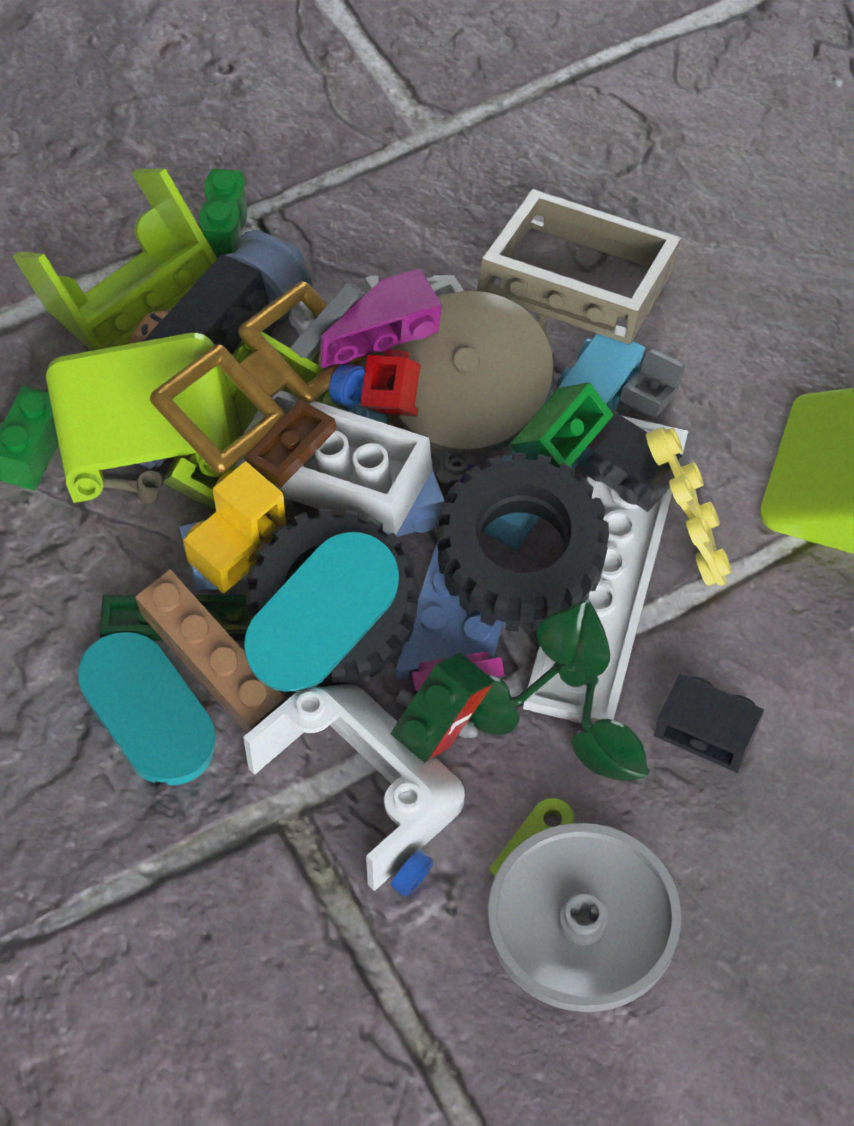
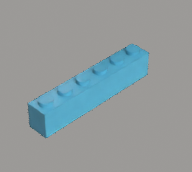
[482,334,645,550]

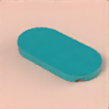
[244,532,399,692]
[78,632,216,785]

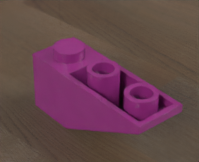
[319,268,442,368]

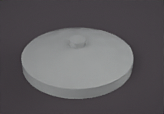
[488,823,681,1012]

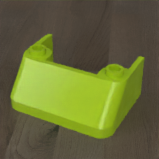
[13,168,217,351]

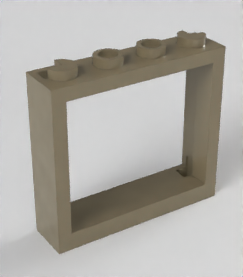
[477,189,681,345]

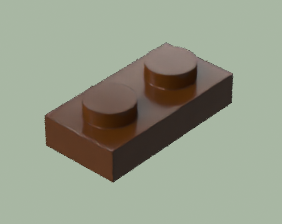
[244,399,337,488]

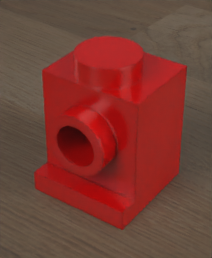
[360,349,421,417]

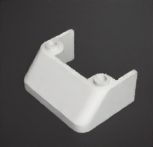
[243,684,465,891]

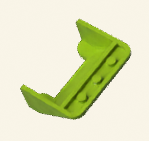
[46,333,243,503]
[760,388,854,554]

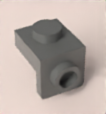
[619,349,685,418]

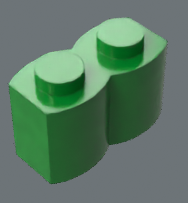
[199,169,247,259]

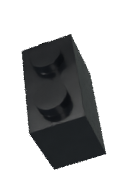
[579,410,683,512]
[654,673,764,773]

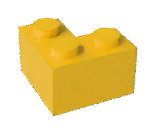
[183,461,287,594]

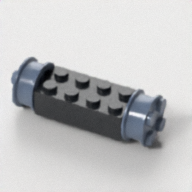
[138,229,312,470]

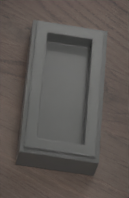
[290,283,365,358]

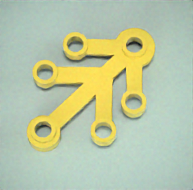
[646,427,732,586]

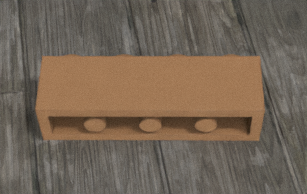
[135,569,286,734]

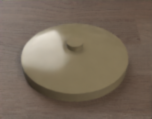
[390,291,554,455]

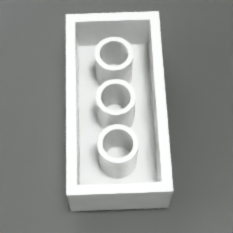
[236,390,433,535]

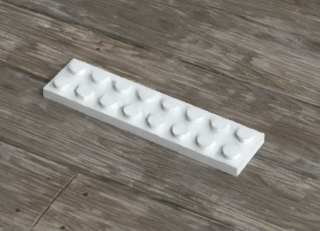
[523,416,688,724]

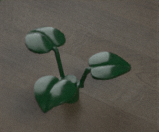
[469,599,650,781]

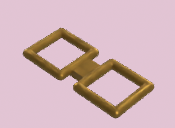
[150,281,369,473]

